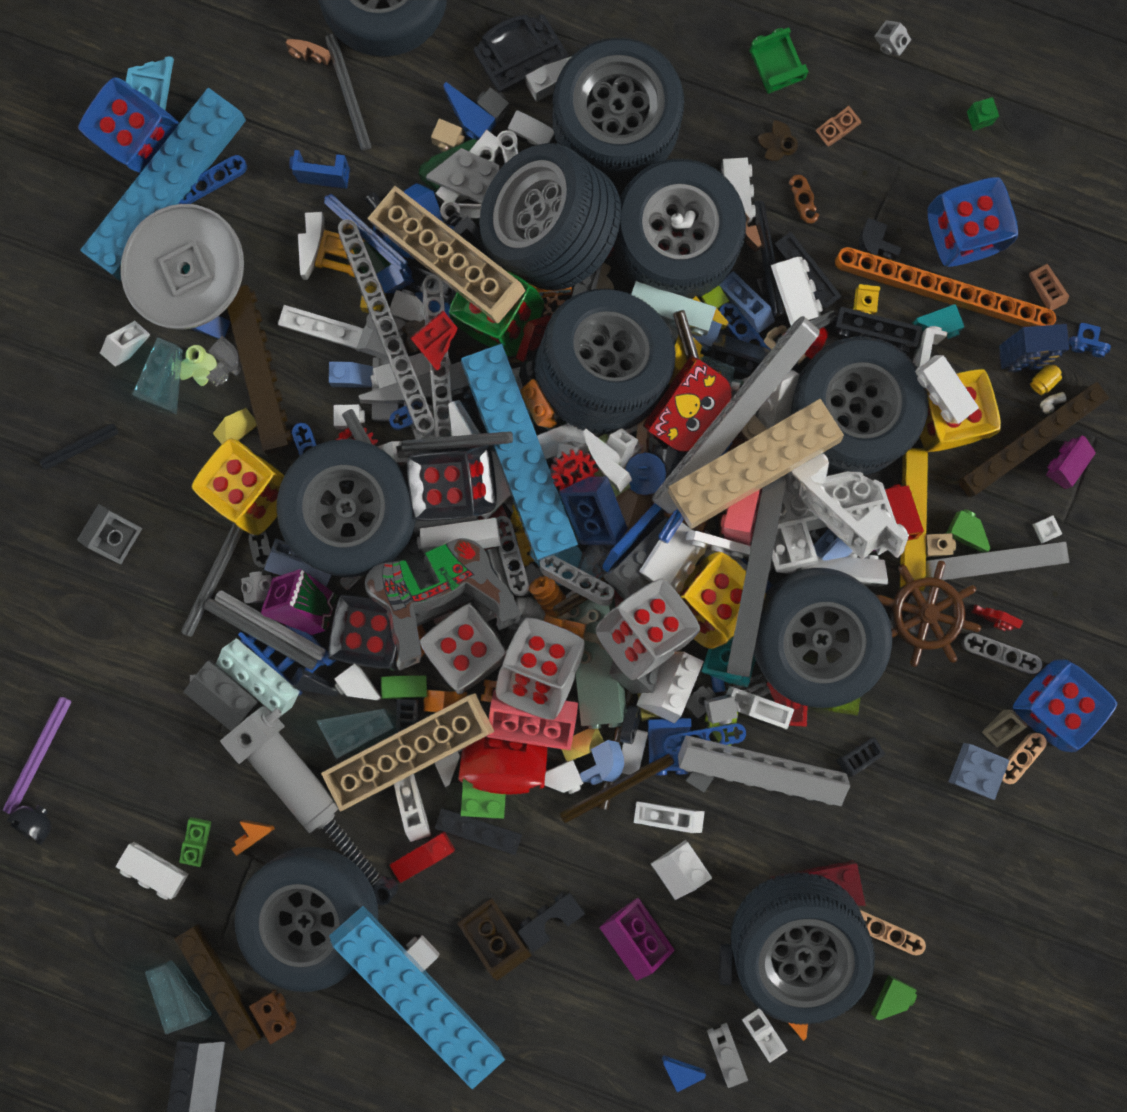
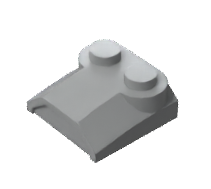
[356,311,408,360]

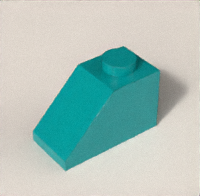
[912,304,964,339]

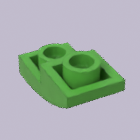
[381,676,427,699]
[179,817,211,867]

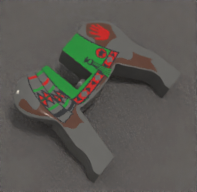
[365,538,521,670]

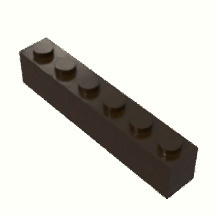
[175,924,264,1051]

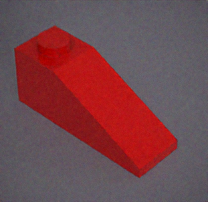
[390,831,455,883]

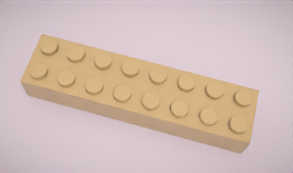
[368,186,526,324]
[668,399,844,529]
[321,694,495,812]

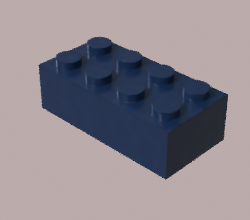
[999,324,1069,372]

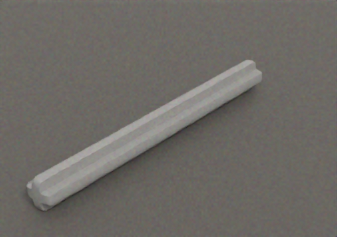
[215,591,326,660]

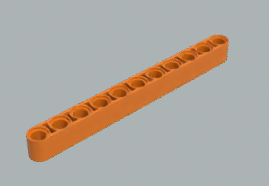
[835,247,1056,327]

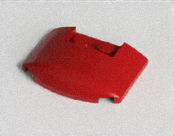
[459,736,548,794]

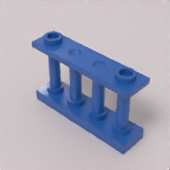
[238,620,336,696]

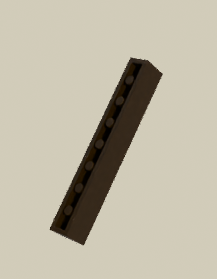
[227,285,293,454]
[957,382,1109,498]

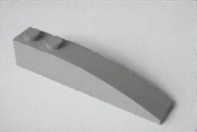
[359,362,470,404]

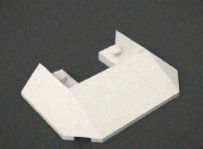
[772,471,896,574]

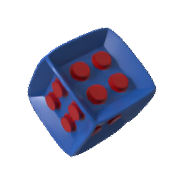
[78,77,179,173]
[928,177,1018,267]
[1012,659,1117,752]

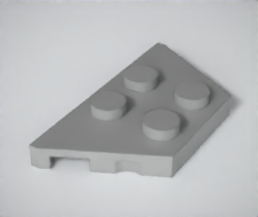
[426,148,499,205]

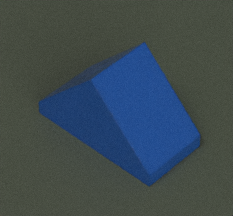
[662,1055,706,1092]

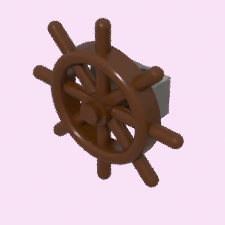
[876,560,981,667]

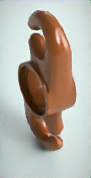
[789,175,819,223]

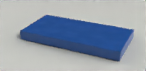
[602,503,663,572]

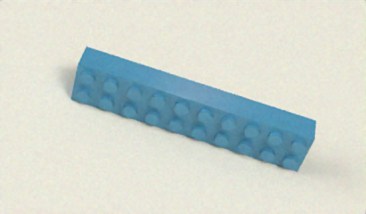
[80,88,246,281]
[461,344,578,562]
[329,906,505,1089]

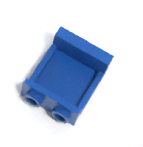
[289,150,350,189]
[647,718,691,775]

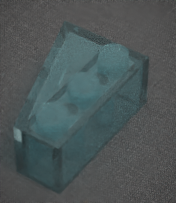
[317,708,396,759]
[145,960,212,1035]

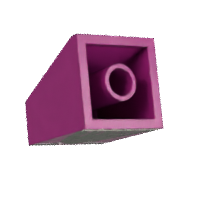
[261,569,337,635]

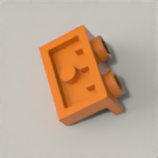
[520,379,557,428]

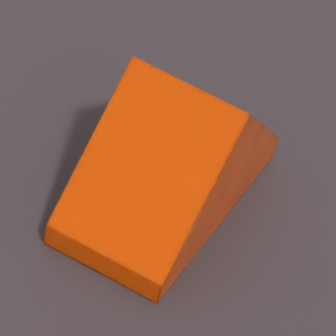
[424,690,467,712]

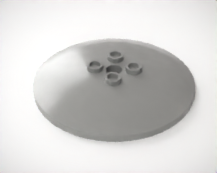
[121,204,244,330]

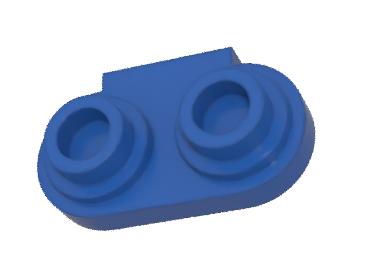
[1069,323,1111,358]

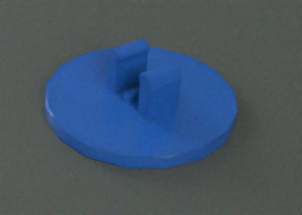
[625,453,667,495]

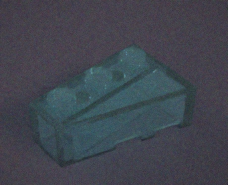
[132,337,182,415]

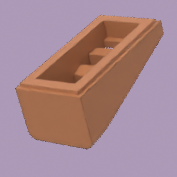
[1029,264,1069,310]

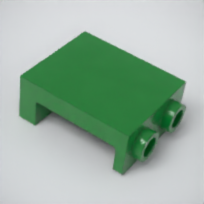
[749,27,809,94]

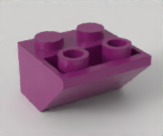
[1045,435,1096,489]

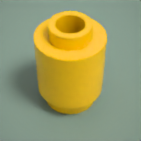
[1030,365,1062,395]

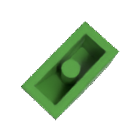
[946,509,990,553]
[871,975,917,1020]

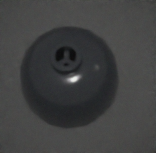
[6,805,51,846]

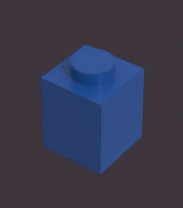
[376,264,414,294]

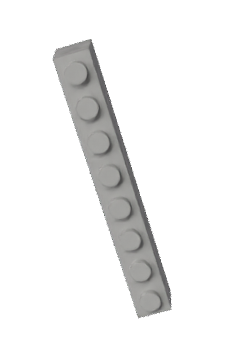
[678,735,850,806]

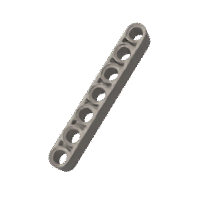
[926,542,1070,580]

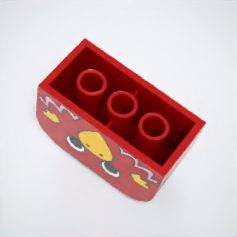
[643,355,732,451]

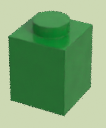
[967,97,999,131]

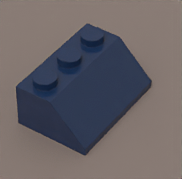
[559,476,628,545]

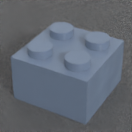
[949,743,1010,800]

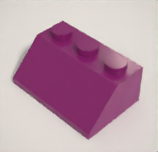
[599,898,675,981]

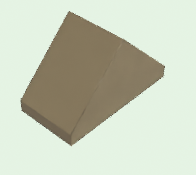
[982,709,1028,747]

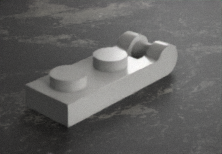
[707,1023,748,1088]

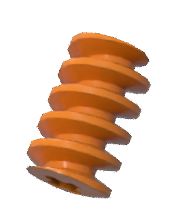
[529,576,566,617]

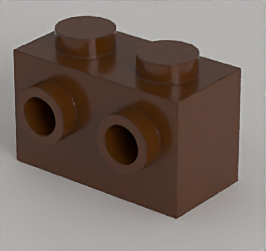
[249,989,297,1045]

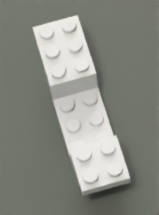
[782,420,909,560]

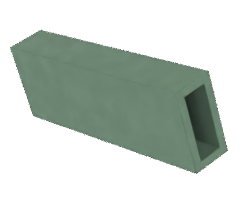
[570,595,627,729]

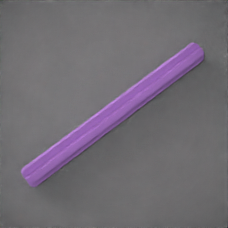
[3,697,71,814]

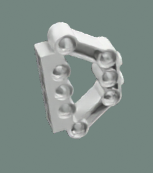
[435,130,518,224]

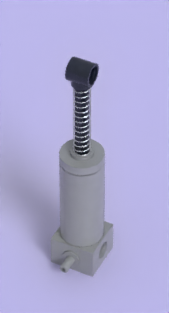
[220,705,398,905]

